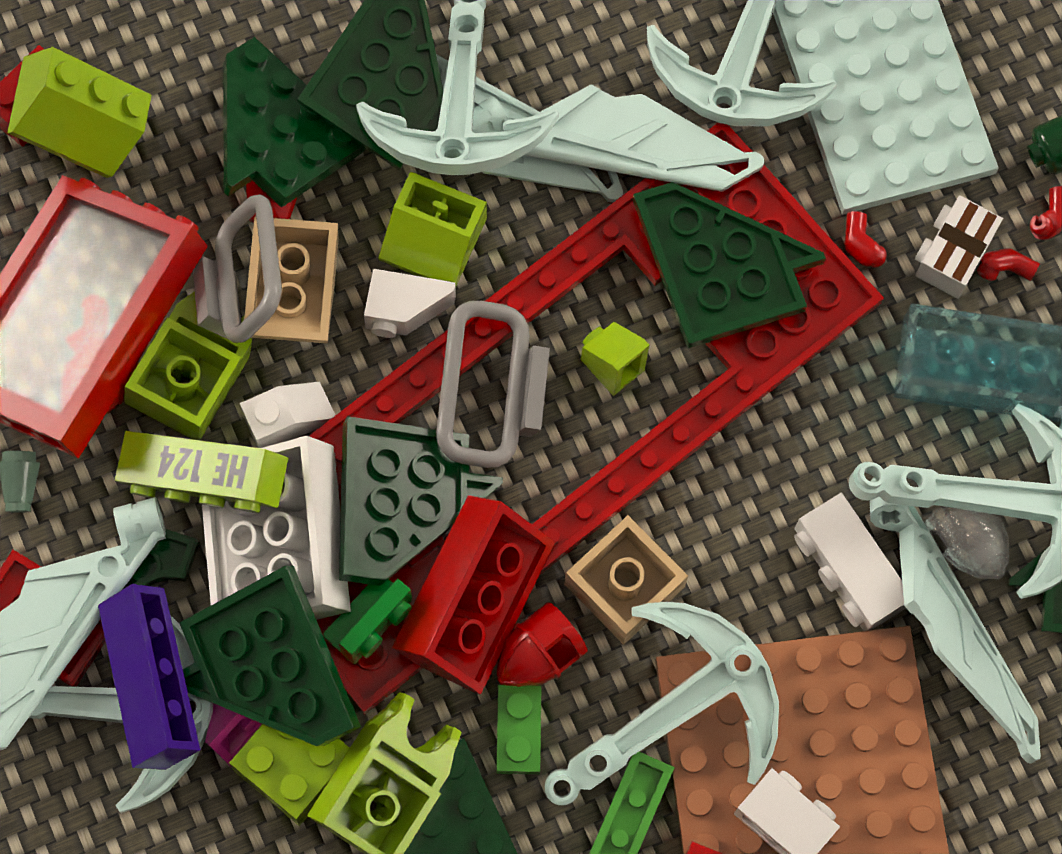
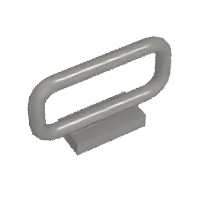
[193,194,282,343]
[436,301,550,468]

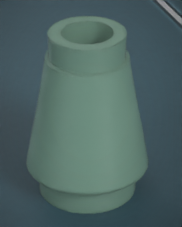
[0,451,40,513]

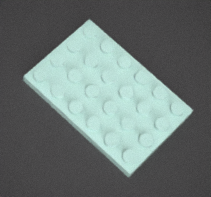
[773,0,998,215]

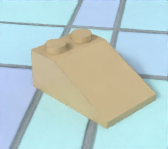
[244,217,339,344]

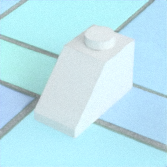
[364,269,456,338]
[239,382,335,448]

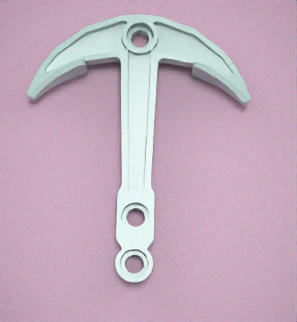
[356,0,559,175]
[647,0,837,126]
[849,403,1062,599]
[545,602,779,806]
[29,617,213,813]

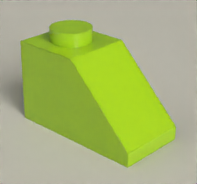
[581,322,650,396]

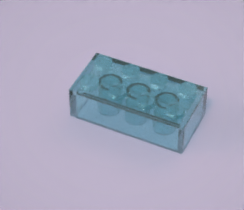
[894,303,1062,422]

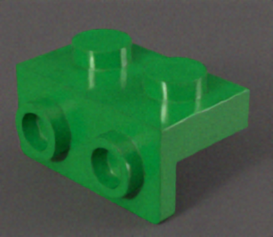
[323,579,412,665]

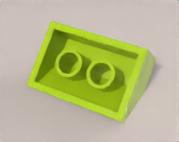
[7,47,152,178]

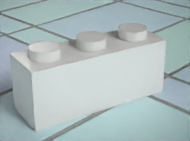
[794,492,906,631]

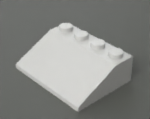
[202,436,351,620]

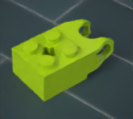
[125,291,252,440]
[307,692,462,854]

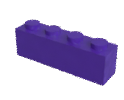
[98,584,200,770]

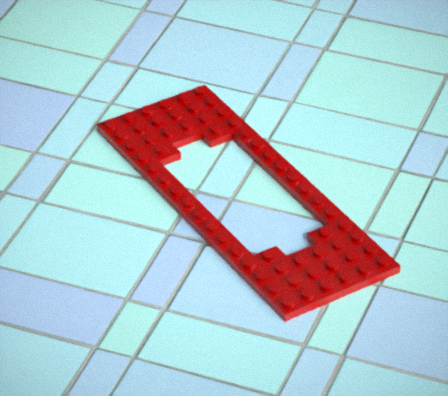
[309,122,884,715]

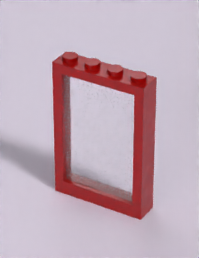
[0,175,208,459]

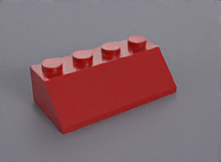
[392,495,555,694]

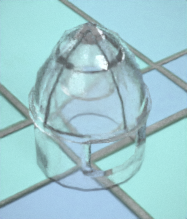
[924,506,1009,580]

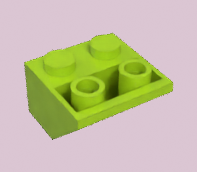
[378,171,487,286]

